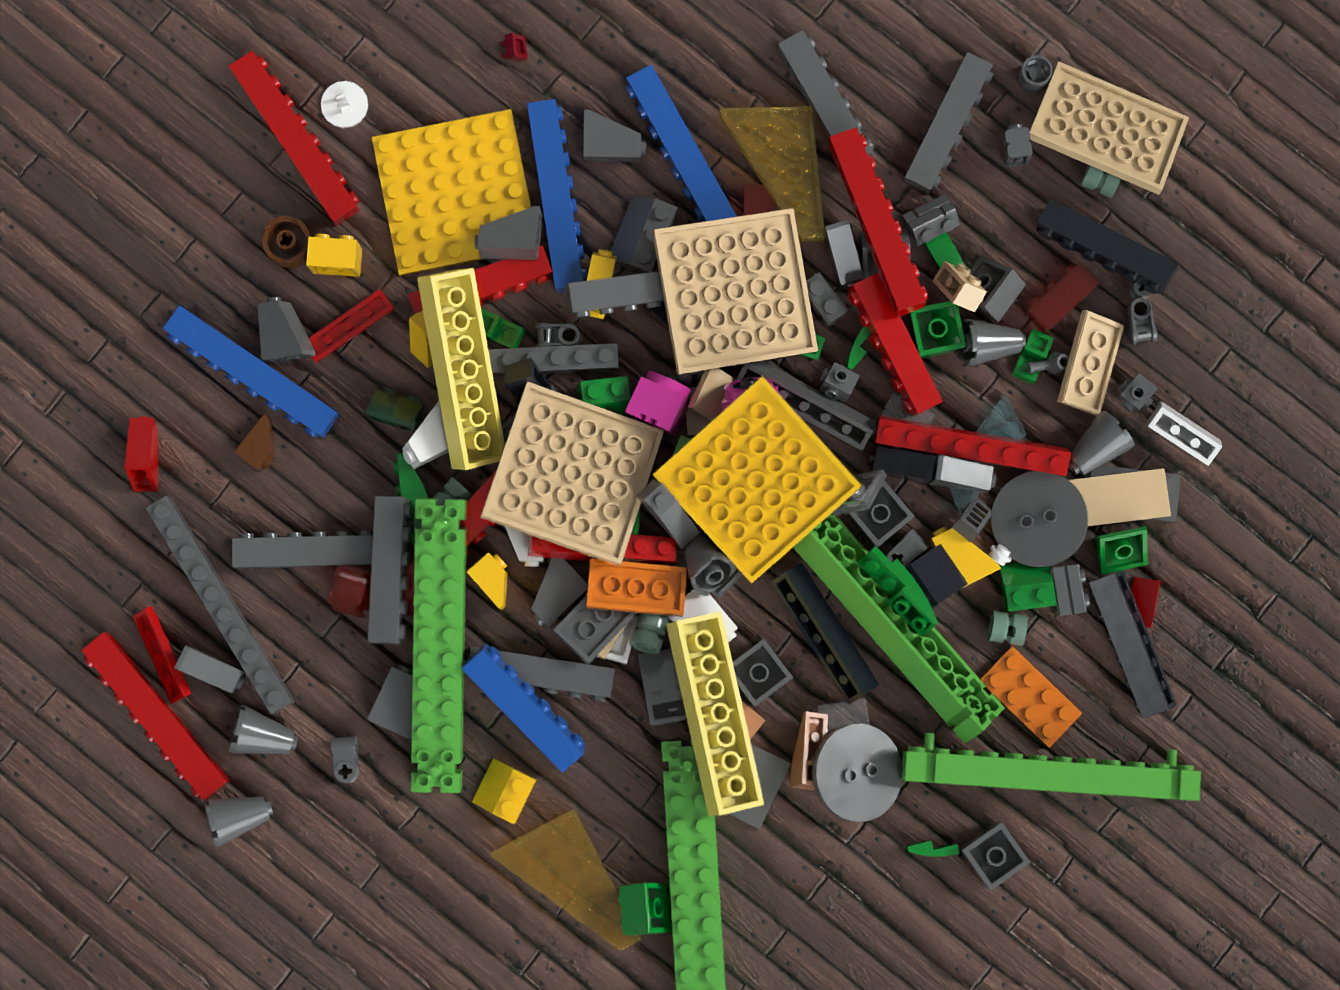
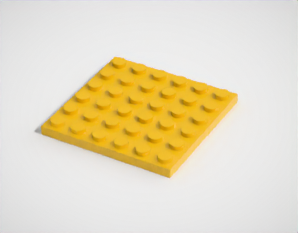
[372,109,531,276]
[653,376,861,583]

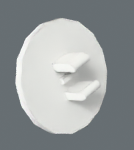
[321,81,368,128]

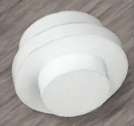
[988,544,1012,566]

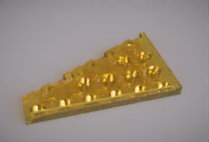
[719,106,825,242]
[490,809,641,951]

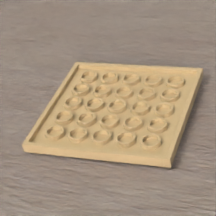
[652,208,818,375]
[481,382,664,566]

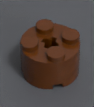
[262,216,312,268]

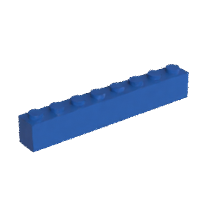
[625,64,737,222]
[527,99,587,293]
[163,305,340,439]

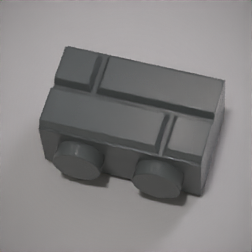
[1002,124,1033,168]
[902,195,960,246]
[806,272,848,328]
[1049,564,1090,617]

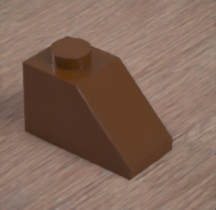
[234,414,275,472]

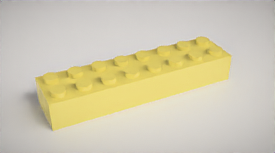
[417,268,505,470]
[666,612,764,816]

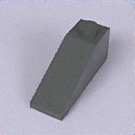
[636,480,700,549]

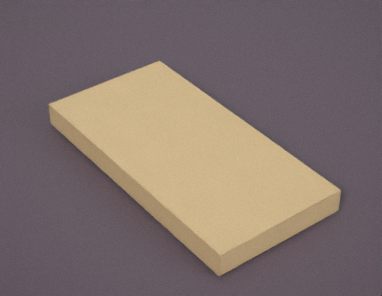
[1057,310,1124,416]
[1069,468,1171,527]

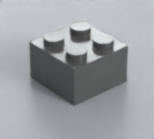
[845,479,915,547]
[732,639,793,707]
[959,821,1030,891]

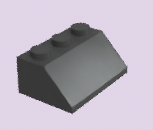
[611,195,677,274]

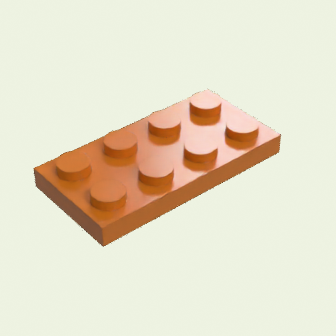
[586,558,687,617]
[980,646,1082,748]

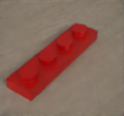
[309,289,395,364]
[132,606,191,704]

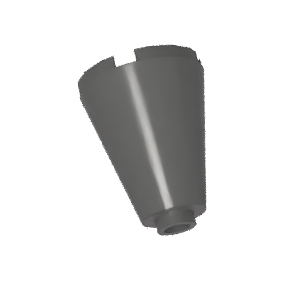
[957,319,1026,367]
[1068,411,1135,475]
[683,532,737,596]
[228,705,298,755]
[203,796,273,848]

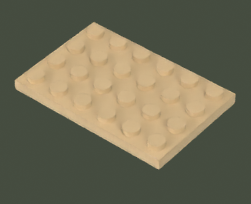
[1030,62,1189,195]

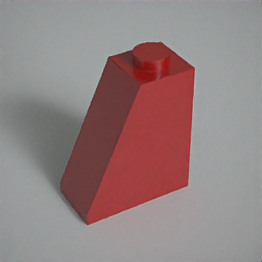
[125,416,158,492]

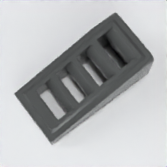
[952,496,992,543]

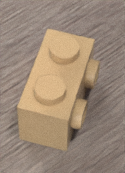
[933,261,987,312]

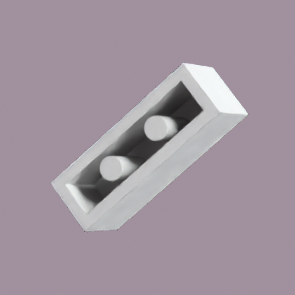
[1147,401,1223,466]

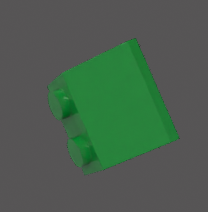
[906,301,966,359]
[576,376,631,418]
[999,562,1057,612]
[618,883,672,936]

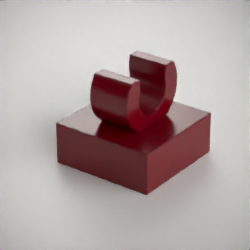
[499,33,528,62]

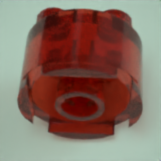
[328,564,371,618]

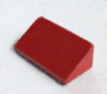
[1131,577,1160,629]

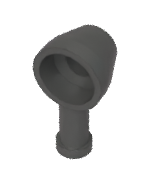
[1025,351,1069,375]

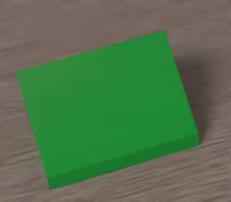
[1093,526,1148,575]

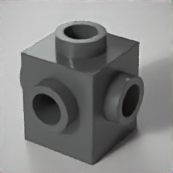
[819,362,860,403]
[1117,373,1158,413]

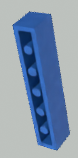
[462,643,585,773]

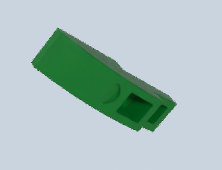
[393,454,429,545]
[857,546,938,637]

